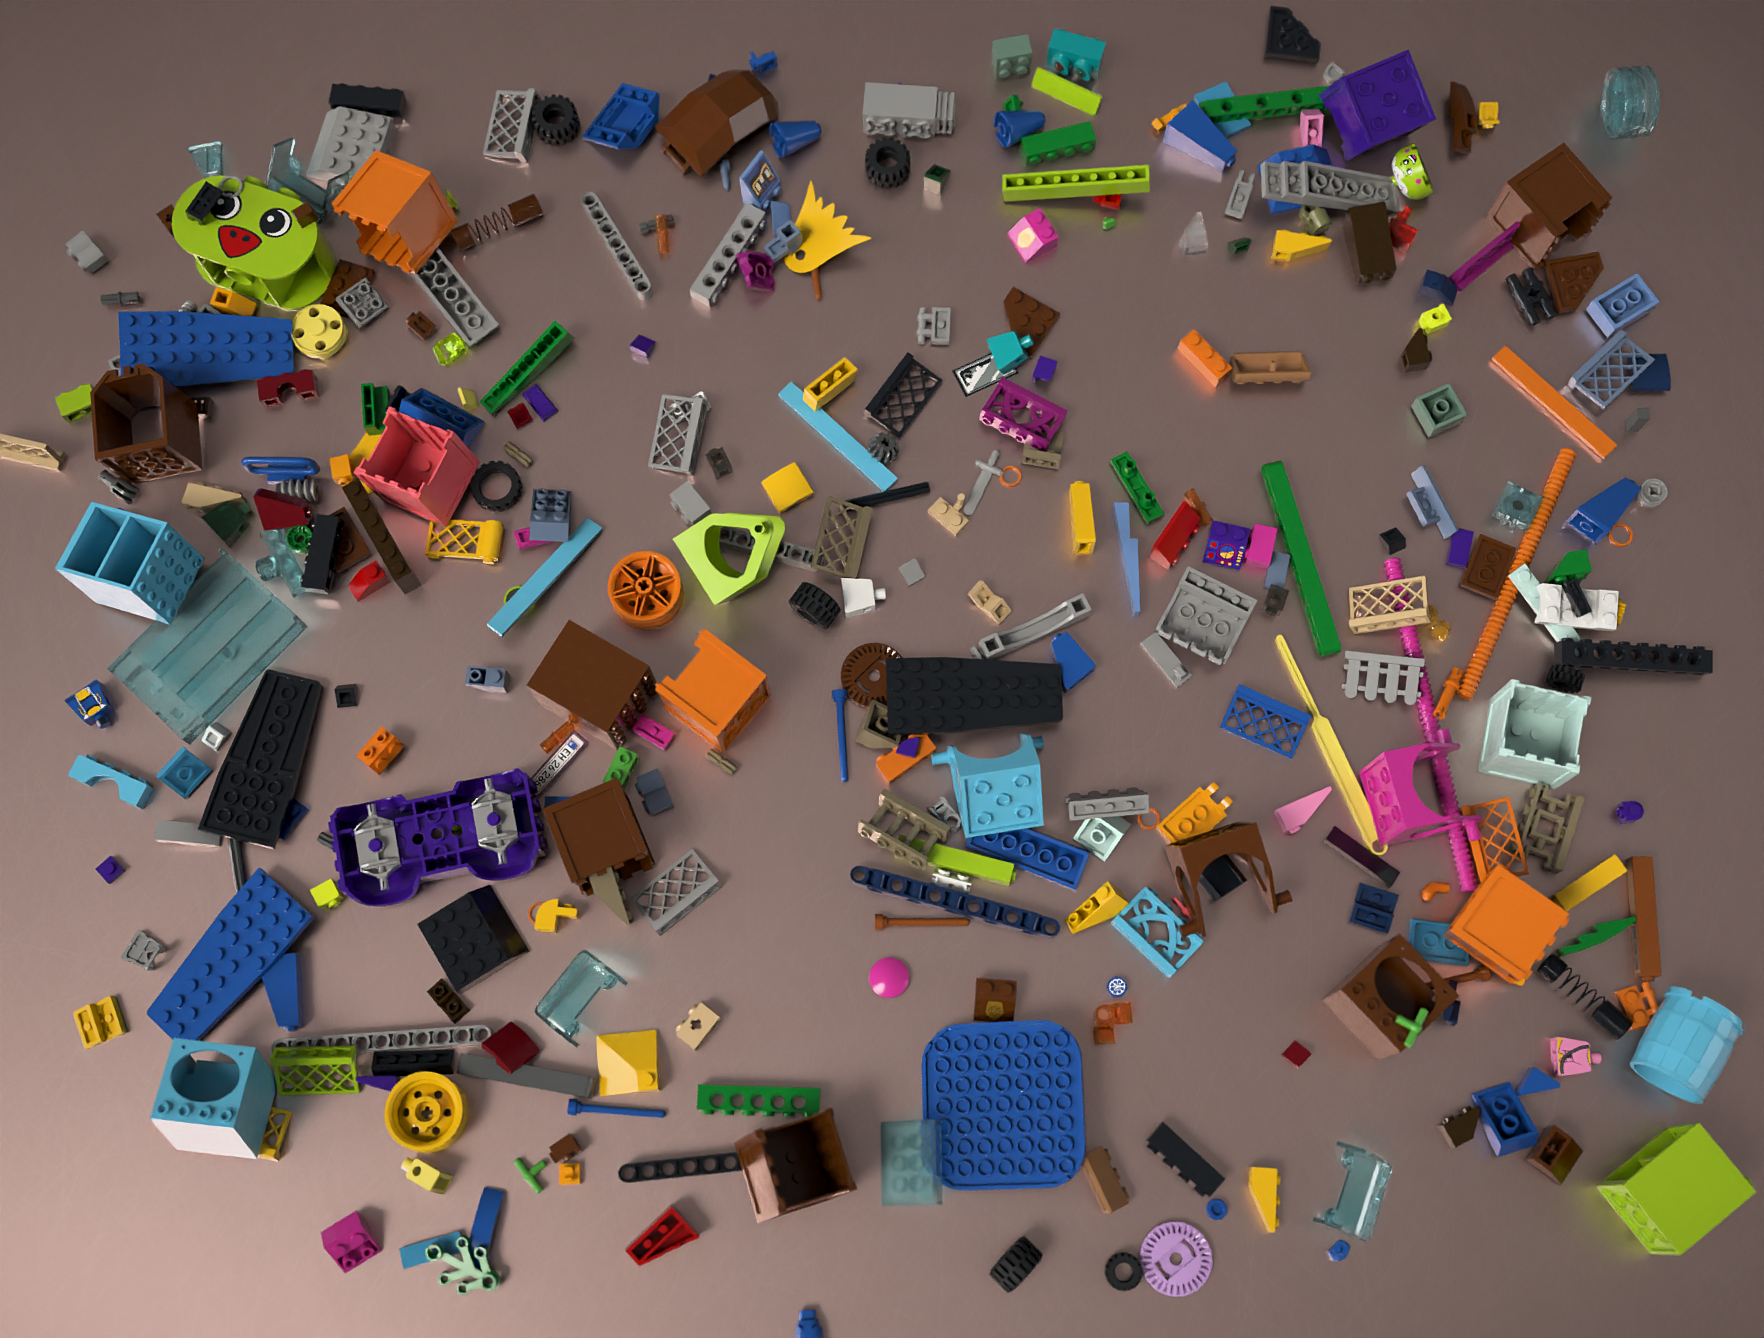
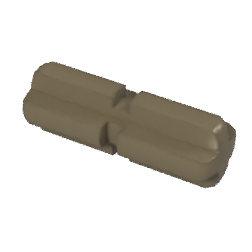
[504,441,533,467]
[706,749,737,775]

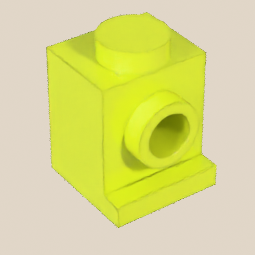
[1419,304,1452,335]

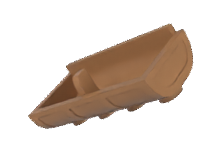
[1230,351,1311,384]

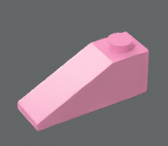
[1274,786,1332,834]

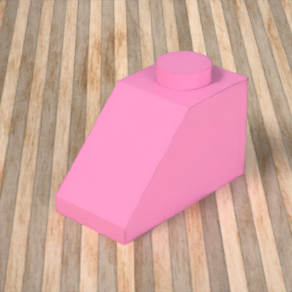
[1300,109,1323,147]

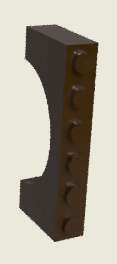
[342,478,422,595]

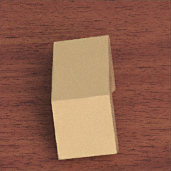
[968,580,1012,624]

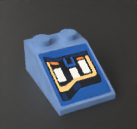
[739,150,782,211]

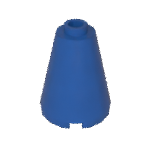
[994,110,1046,147]
[769,121,822,158]

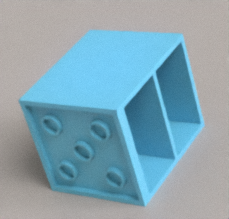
[55,502,205,624]

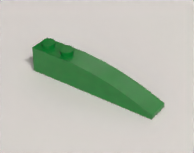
[479,321,574,414]

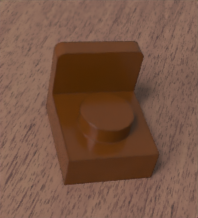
[405,311,436,340]

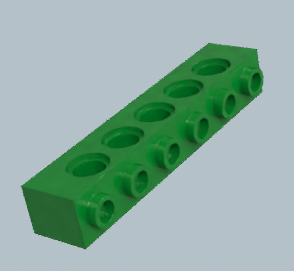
[697,1085,821,1118]

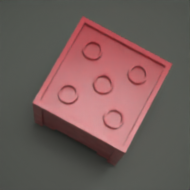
[354,406,480,527]

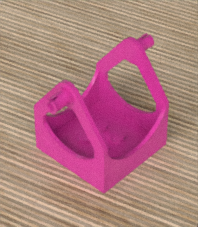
[1359,728,1482,847]

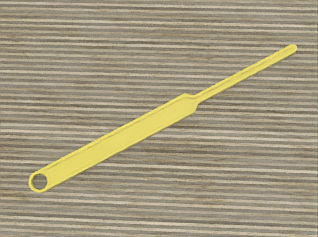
[1275,635,1388,856]

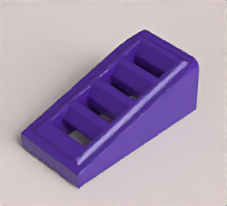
[356,1076,401,1092]

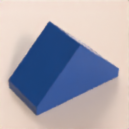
[1515,1067,1561,1096]

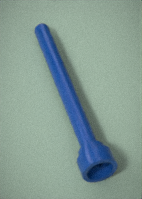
[832,689,848,782]
[567,1099,666,1118]

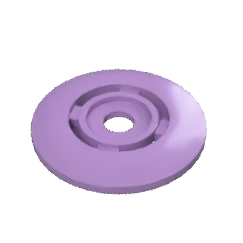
[1139,1222,1212,1297]

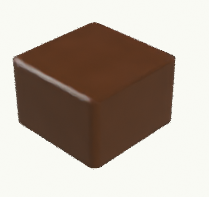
[291,202,318,229]

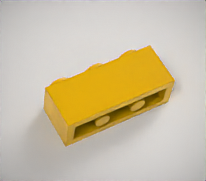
[803,357,858,412]

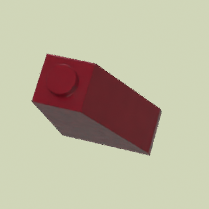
[253,488,313,531]

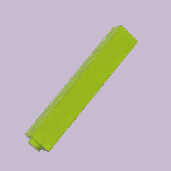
[894,834,1017,886]

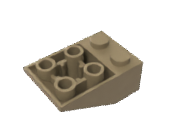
[589,867,632,925]

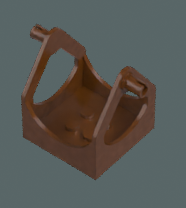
[1164,822,1292,938]

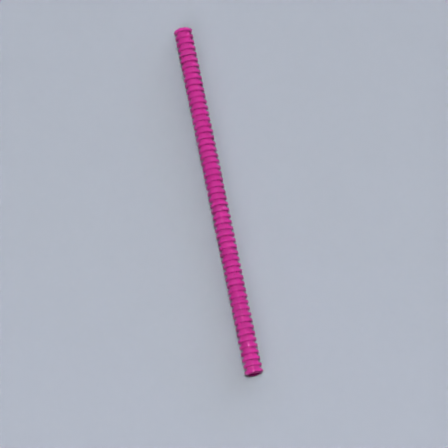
[1384,558,1479,892]

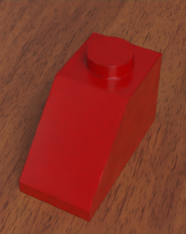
[348,560,391,602]

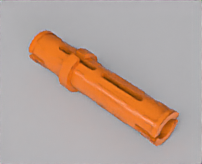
[1433,667,1464,719]

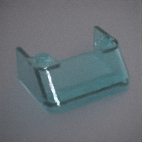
[265,138,350,224]
[535,950,628,1048]
[1312,1141,1392,1242]

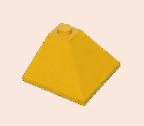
[596,1030,661,1097]

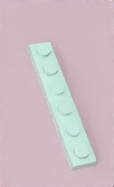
[1508,564,1581,669]

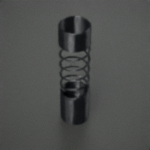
[1537,953,1633,1040]

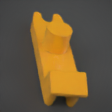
[1151,104,1187,132]

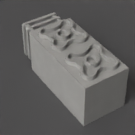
[863,82,956,138]

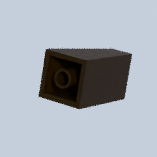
[1341,202,1397,284]

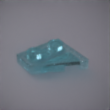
[187,141,223,178]

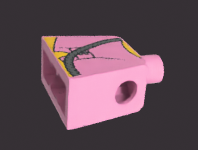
[1551,1037,1601,1077]

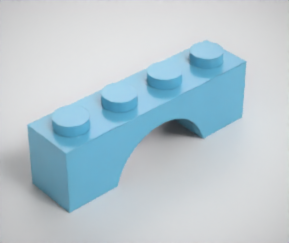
[68,754,154,810]

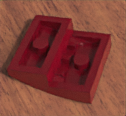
[482,1021,540,1075]

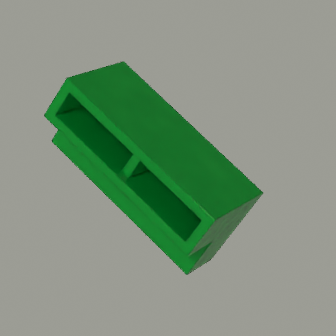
[361,383,390,436]

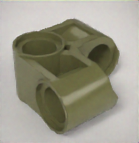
[1299,205,1332,236]

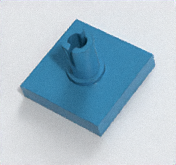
[156,746,212,799]

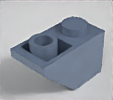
[465,666,510,693]

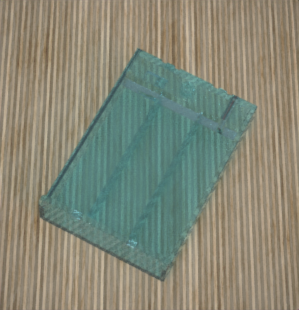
[107,547,308,745]

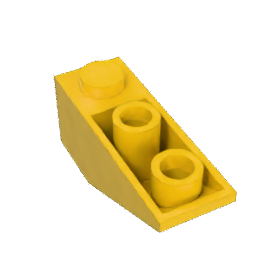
[1271,230,1332,261]
[1065,881,1129,934]
[1248,1167,1280,1232]

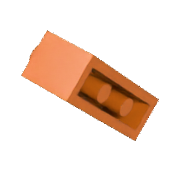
[1178,329,1232,388]
[875,735,937,785]

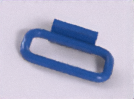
[241,457,320,484]

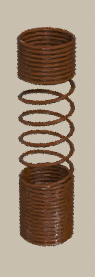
[451,193,543,251]

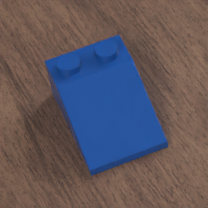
[1472,1082,1539,1157]

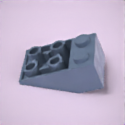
[530,488,571,542]

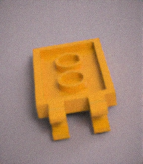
[1157,782,1233,843]

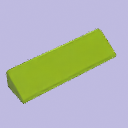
[1032,67,1102,116]

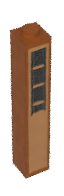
[1626,856,1661,982]

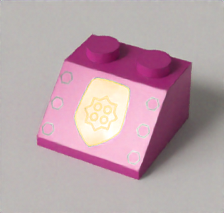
[1008,208,1059,263]

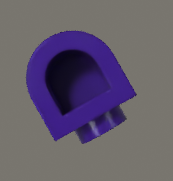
[1616,801,1644,824]

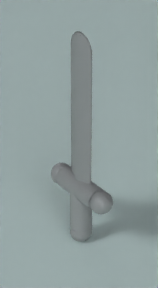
[963,449,1003,515]

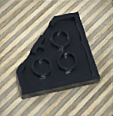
[1265,6,1321,63]

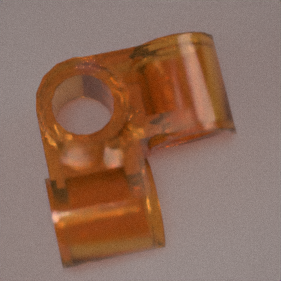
[1093,1002,1133,1045]

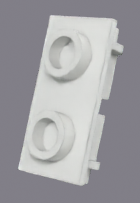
[931,868,973,894]

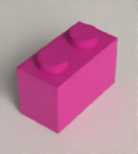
[1243,524,1277,569]

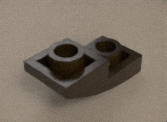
[427,978,470,1024]

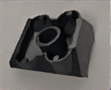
[1198,854,1247,902]

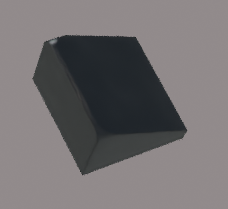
[1379,527,1406,555]
[334,684,357,708]

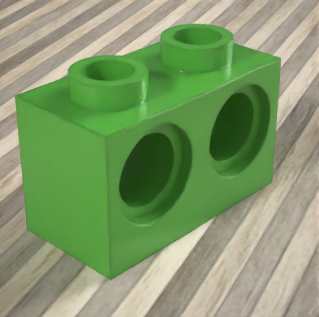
[603,746,640,789]

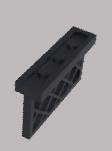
[863,352,942,438]

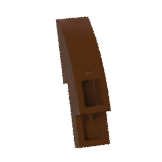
[1449,81,1477,154]

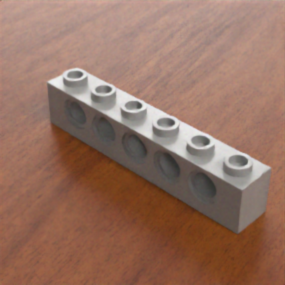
[690,203,767,307]

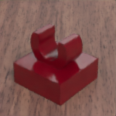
[507,402,533,428]

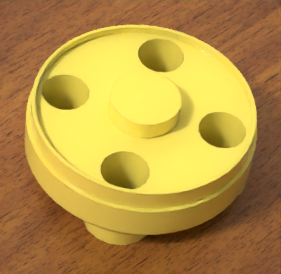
[291,304,348,360]

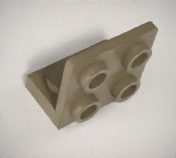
[1021,430,1064,469]

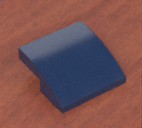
[1627,354,1671,391]
[1349,882,1399,934]

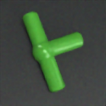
[1396,1008,1428,1048]
[514,1158,546,1193]

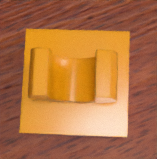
[559,1163,581,1185]

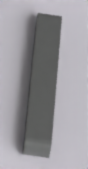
[456,1053,597,1099]

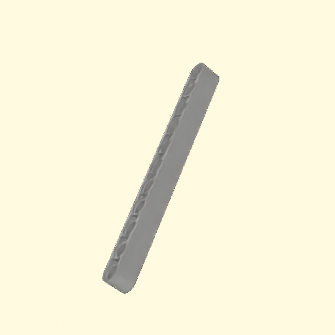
[271,1025,494,1054]

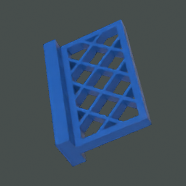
[1220,684,1311,759]

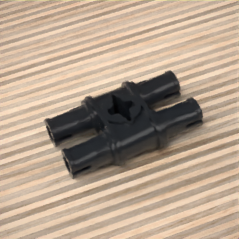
[1505,267,1557,327]

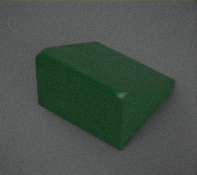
[1228,237,1252,254]

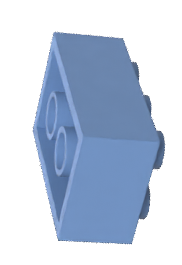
[1586,273,1660,338]

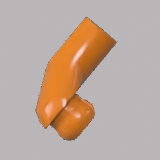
[1422,882,1450,901]

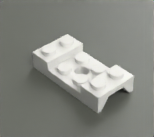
[1535,583,1619,631]

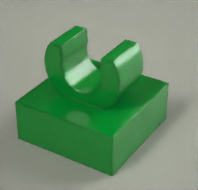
[1003,94,1023,111]

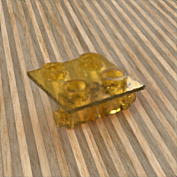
[1424,604,1452,643]

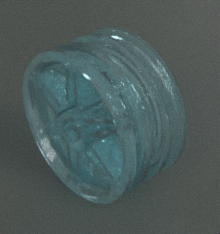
[1601,65,1659,139]

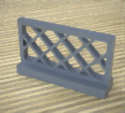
[1568,329,1655,410]

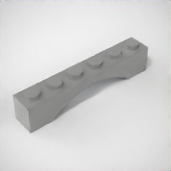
[978,593,1092,660]

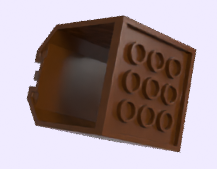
[90,363,203,484]

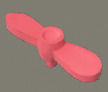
[1172,897,1193,922]

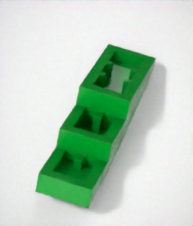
[1556,917,1636,957]

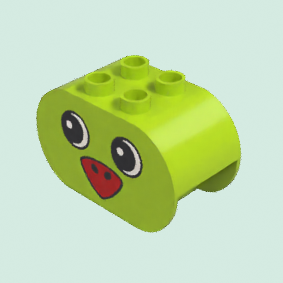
[172,175,336,310]

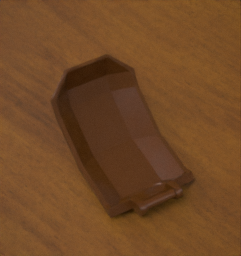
[655,70,778,177]

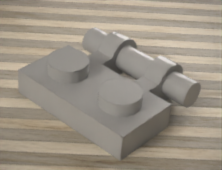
[916,307,951,345]

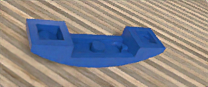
[468,1187,505,1270]

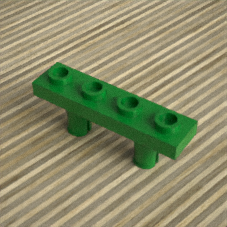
[1110,451,1164,525]

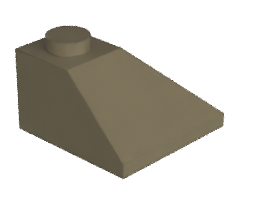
[855,700,901,749]

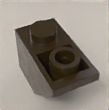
[1401,328,1432,373]
[1438,1105,1480,1149]

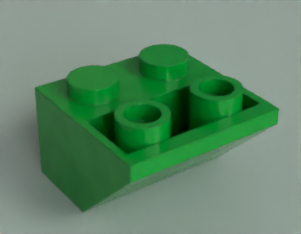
[1543,549,1592,585]

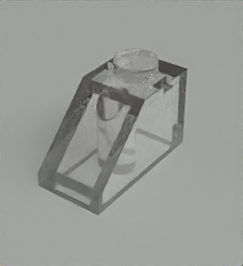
[1179,212,1208,256]

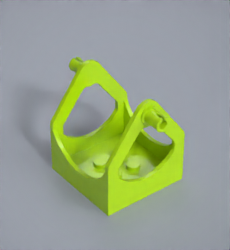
[673,512,786,605]

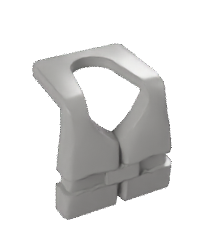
[121,930,165,971]

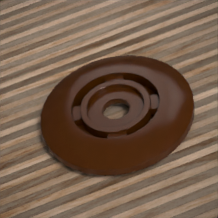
[841,643,902,708]

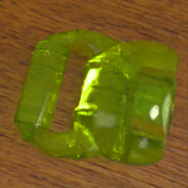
[432,333,466,365]

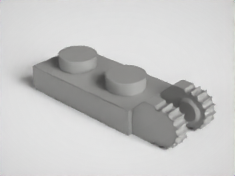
[1224,170,1255,219]

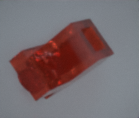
[1389,206,1418,253]

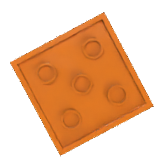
[331,150,458,274]
[655,629,771,754]
[1443,864,1570,984]

